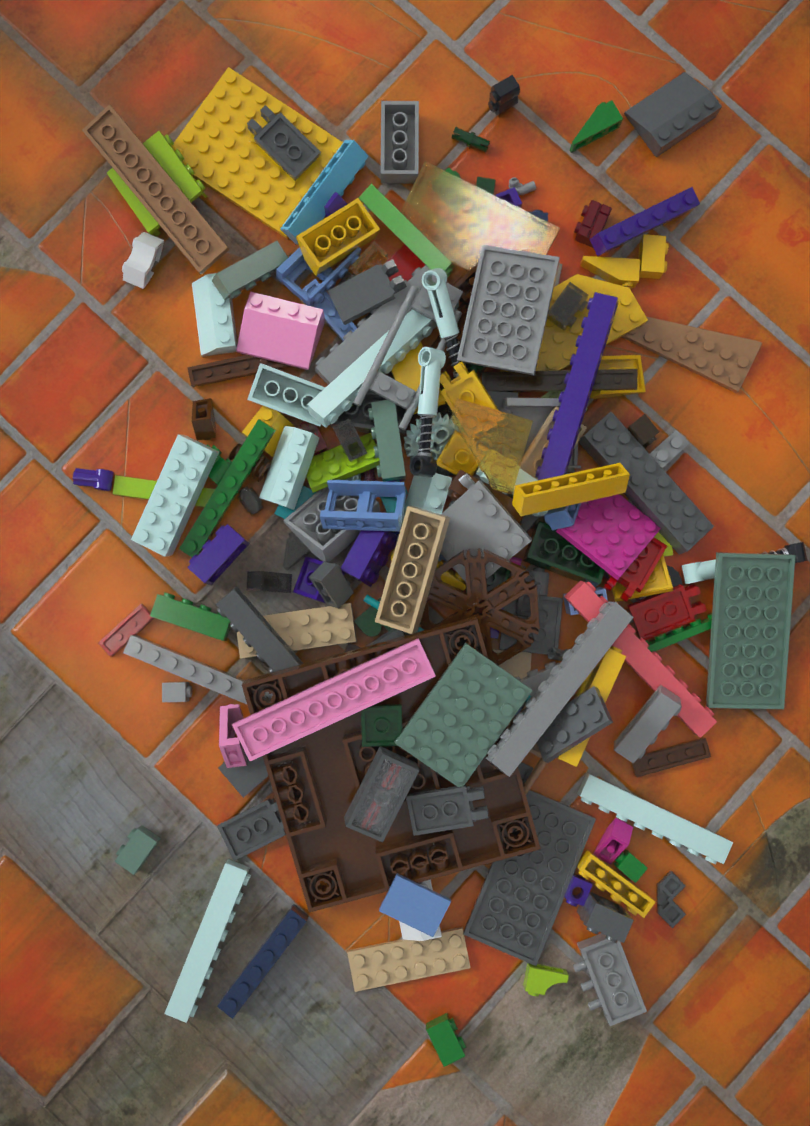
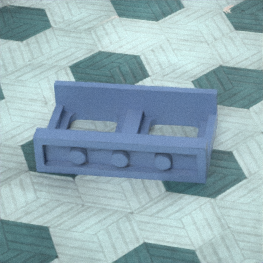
[276,247,361,306]
[320,480,406,532]

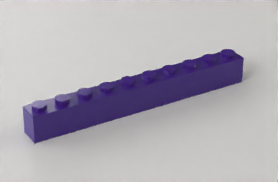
[535,292,619,480]

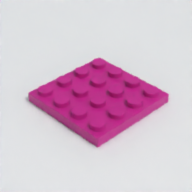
[556,494,661,580]

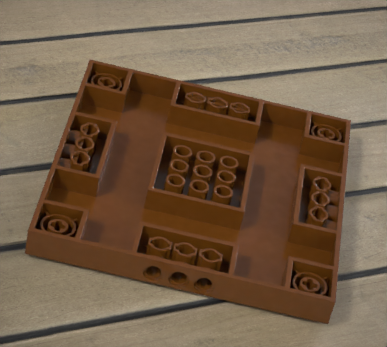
[242,616,541,913]

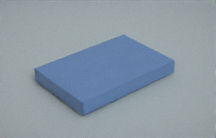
[379,873,451,937]

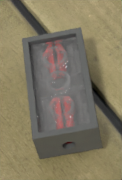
[344,746,419,842]

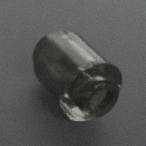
[237,486,264,516]

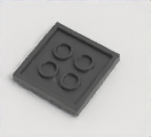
[499,596,563,655]

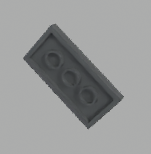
[536,686,613,763]

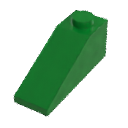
[570,100,623,153]

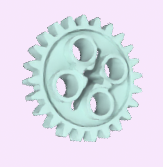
[404,413,466,461]

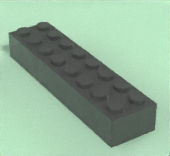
[578,412,714,555]

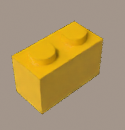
[638,234,669,279]

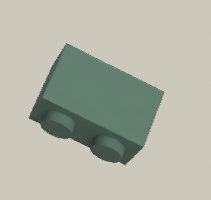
[114,826,161,875]

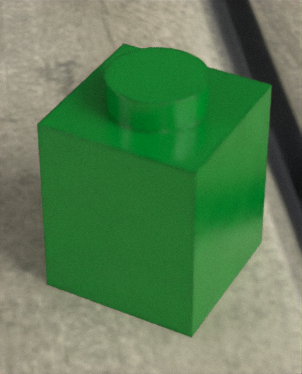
[614,849,648,883]

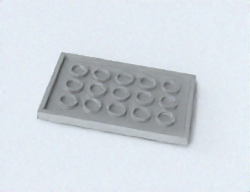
[457,245,560,375]

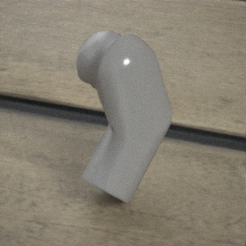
[508,177,536,195]

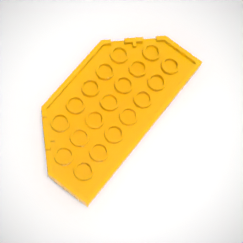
[499,274,648,394]

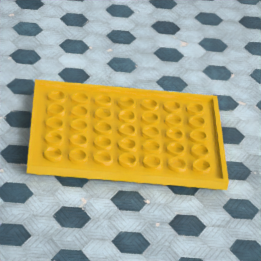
[172,67,343,239]

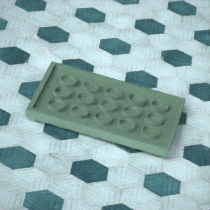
[395,643,533,787]

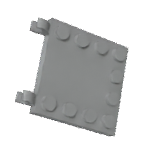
[441,473,532,582]

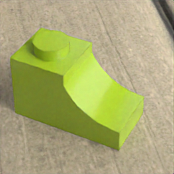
[523,963,569,996]

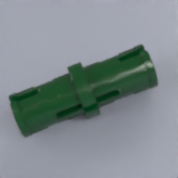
[452,127,490,153]

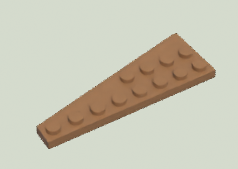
[622,317,762,393]

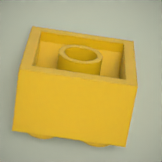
[242,406,295,457]

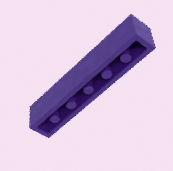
[590,187,700,256]

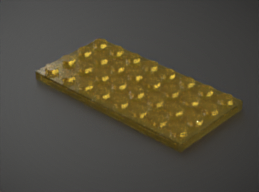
[391,161,560,271]

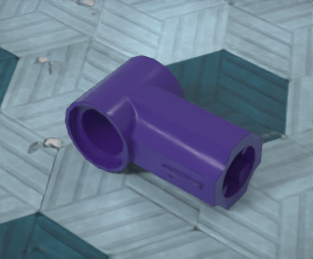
[73,468,114,491]

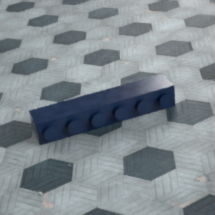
[217,904,309,1019]

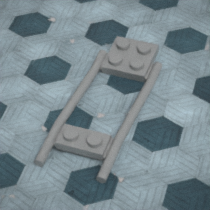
[353,275,463,430]

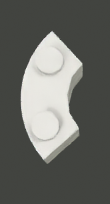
[122,232,164,289]

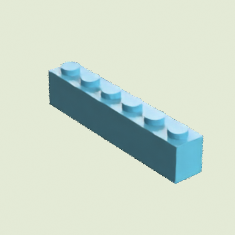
[280,140,369,245]

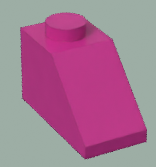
[594,818,633,864]

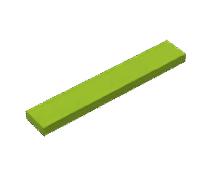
[112,475,215,507]

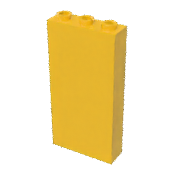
[557,646,626,767]

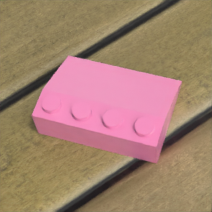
[236,292,326,370]

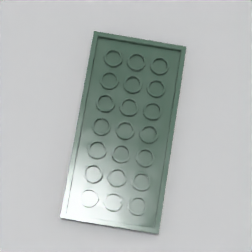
[706,552,796,709]

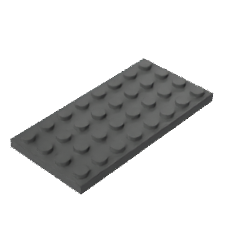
[463,790,596,966]

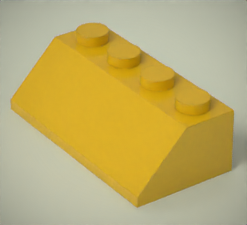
[296,198,380,276]

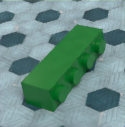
[150,592,231,641]

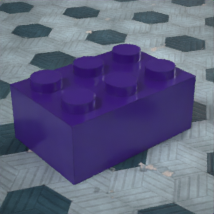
[187,524,250,586]
[341,530,398,587]

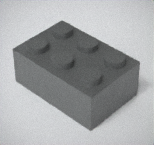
[577,892,634,943]

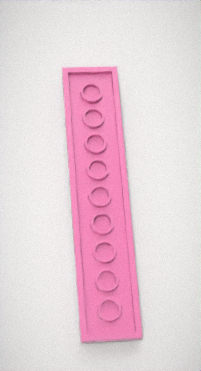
[232,638,436,761]

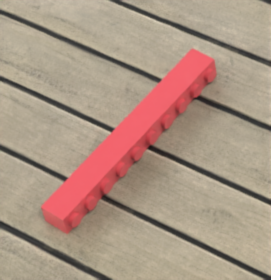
[564,581,717,738]

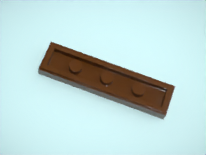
[631,738,711,777]

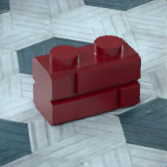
[574,200,612,247]

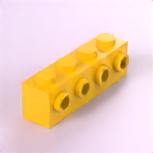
[577,850,655,918]

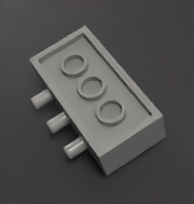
[573,933,647,1026]

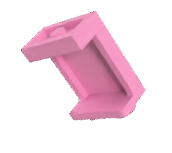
[219,704,247,768]

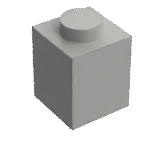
[162,682,192,702]

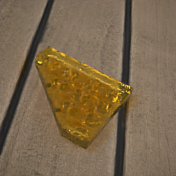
[451,399,533,495]

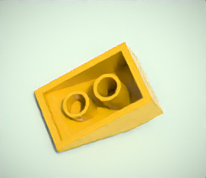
[589,355,646,399]

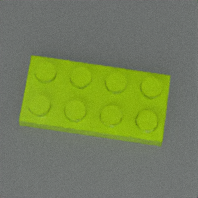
[306,433,380,493]

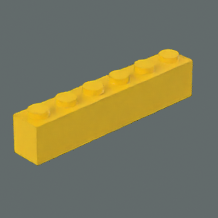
[512,463,630,516]

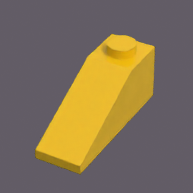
[580,256,640,289]

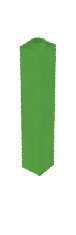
[359,183,454,277]

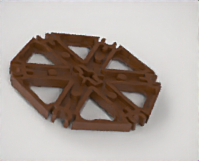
[421,548,540,666]

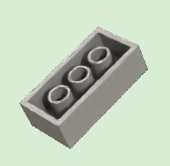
[381,101,419,184]

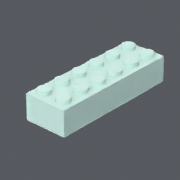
[131,434,219,557]

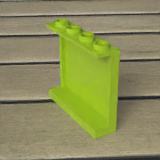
[107,131,207,237]

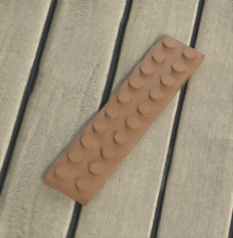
[82,104,229,275]

